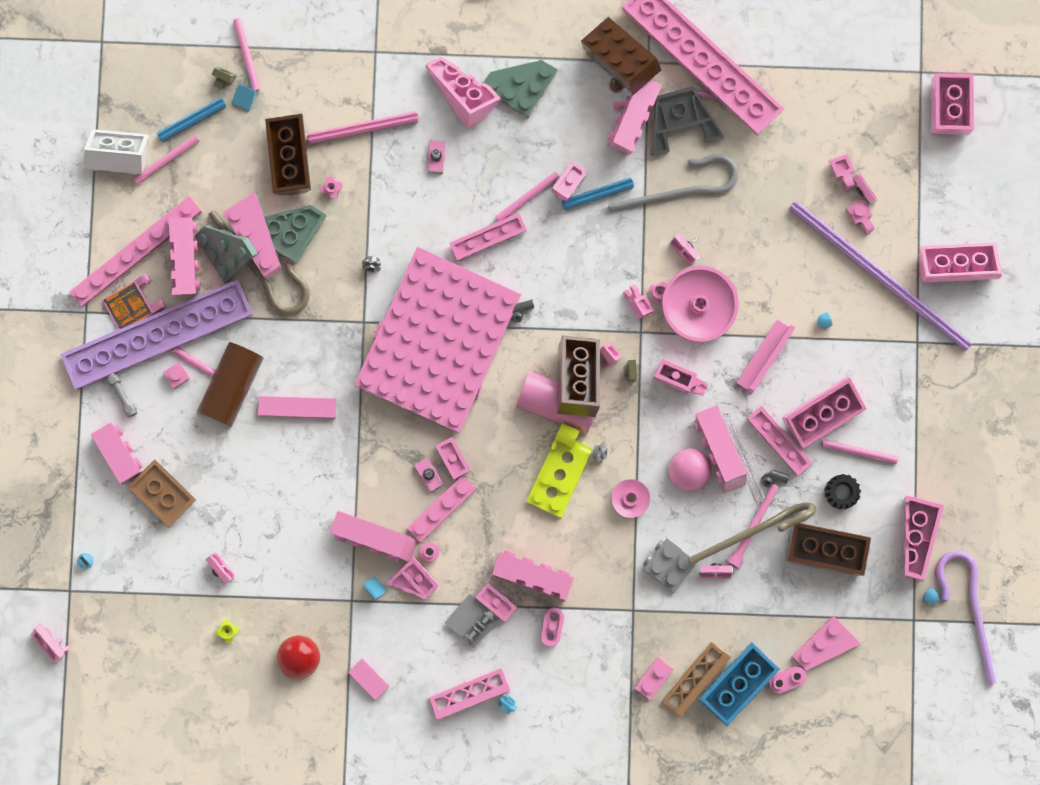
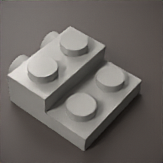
[643,539,696,593]

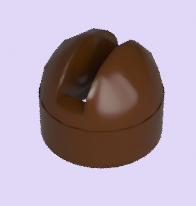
[609,78,624,93]

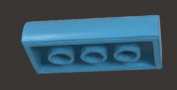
[698,642,780,726]

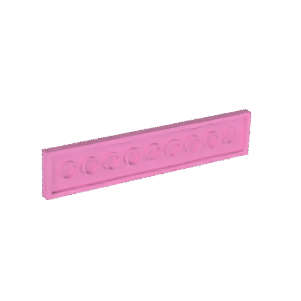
[622,0,784,136]

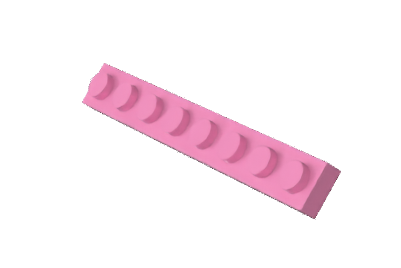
[69,197,202,307]

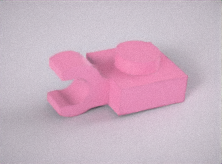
[829,154,854,190]
[846,199,875,235]
[623,285,654,319]

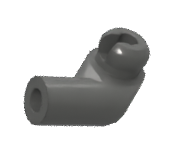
[511,299,534,323]
[761,470,790,487]

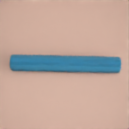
[157,98,226,142]
[561,178,634,210]

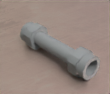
[106,373,138,418]

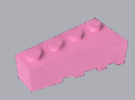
[223,192,282,280]
[169,217,200,296]
[694,406,747,493]
[904,495,944,582]
[329,511,417,562]
[492,551,574,601]

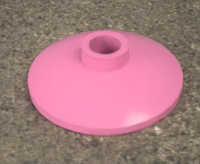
[612,479,650,518]

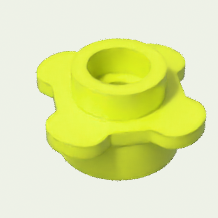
[216,620,239,643]

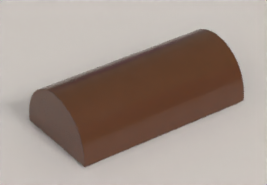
[265,114,311,195]
[196,342,264,427]

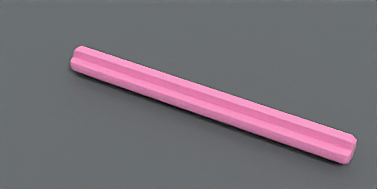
[307,112,419,144]

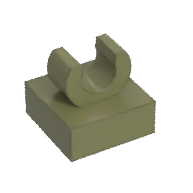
[211,67,236,89]

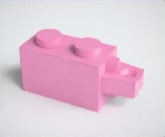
[653,359,708,396]

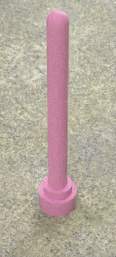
[726,484,778,569]

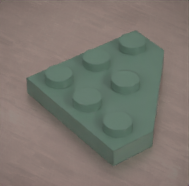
[482,60,558,118]
[264,205,327,264]
[195,225,258,283]

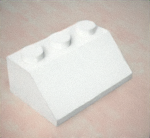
[84,129,149,175]

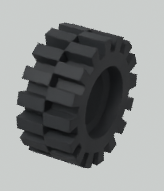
[824,474,861,509]

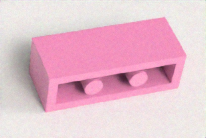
[90,422,143,485]

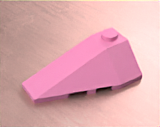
[426,57,501,128]

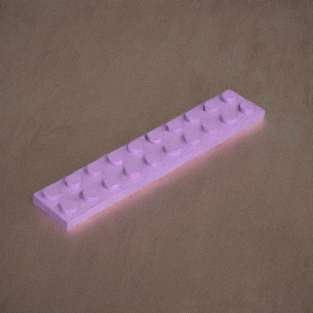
[60,279,253,390]

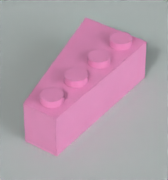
[607,80,662,155]

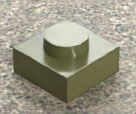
[624,360,637,382]

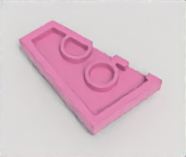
[792,616,861,671]

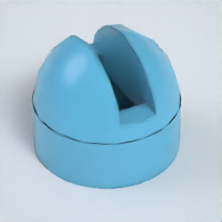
[817,312,833,328]
[77,553,94,569]
[924,588,940,604]

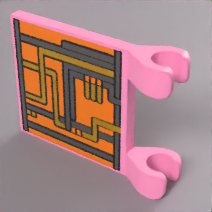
[103,274,166,329]

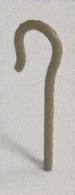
[208,210,310,315]
[688,502,816,565]

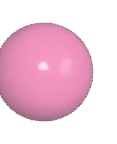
[668,448,711,492]

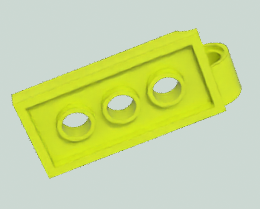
[526,423,593,518]

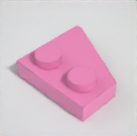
[386,557,440,599]

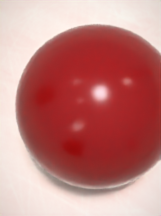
[276,635,320,679]

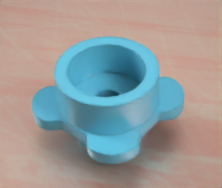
[498,695,517,714]

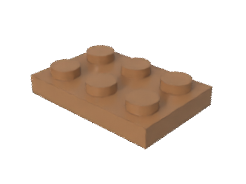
[128,459,196,528]

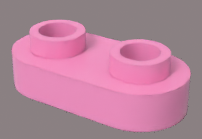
[541,608,564,646]
[768,667,807,693]

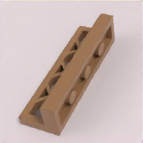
[662,642,731,717]

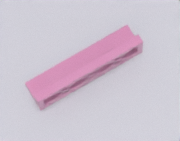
[736,320,795,394]
[429,669,510,720]

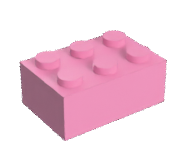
[931,73,974,135]

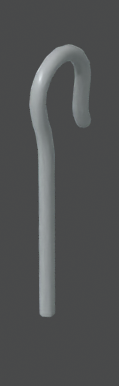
[609,154,738,211]

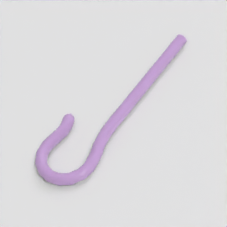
[936,551,996,685]

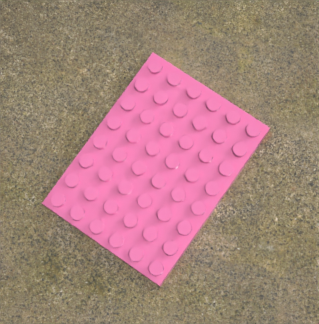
[354,247,521,433]

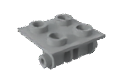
[445,594,499,649]

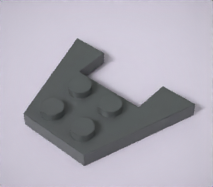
[651,87,724,156]

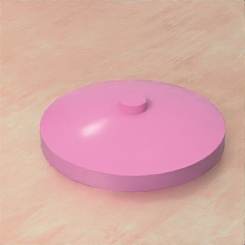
[662,266,739,342]

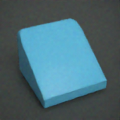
[232,84,257,111]
[363,577,387,600]

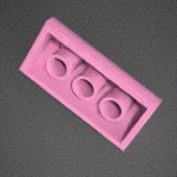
[919,243,1002,283]
[516,371,601,435]
[782,376,867,450]

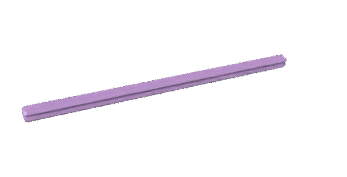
[789,201,972,351]

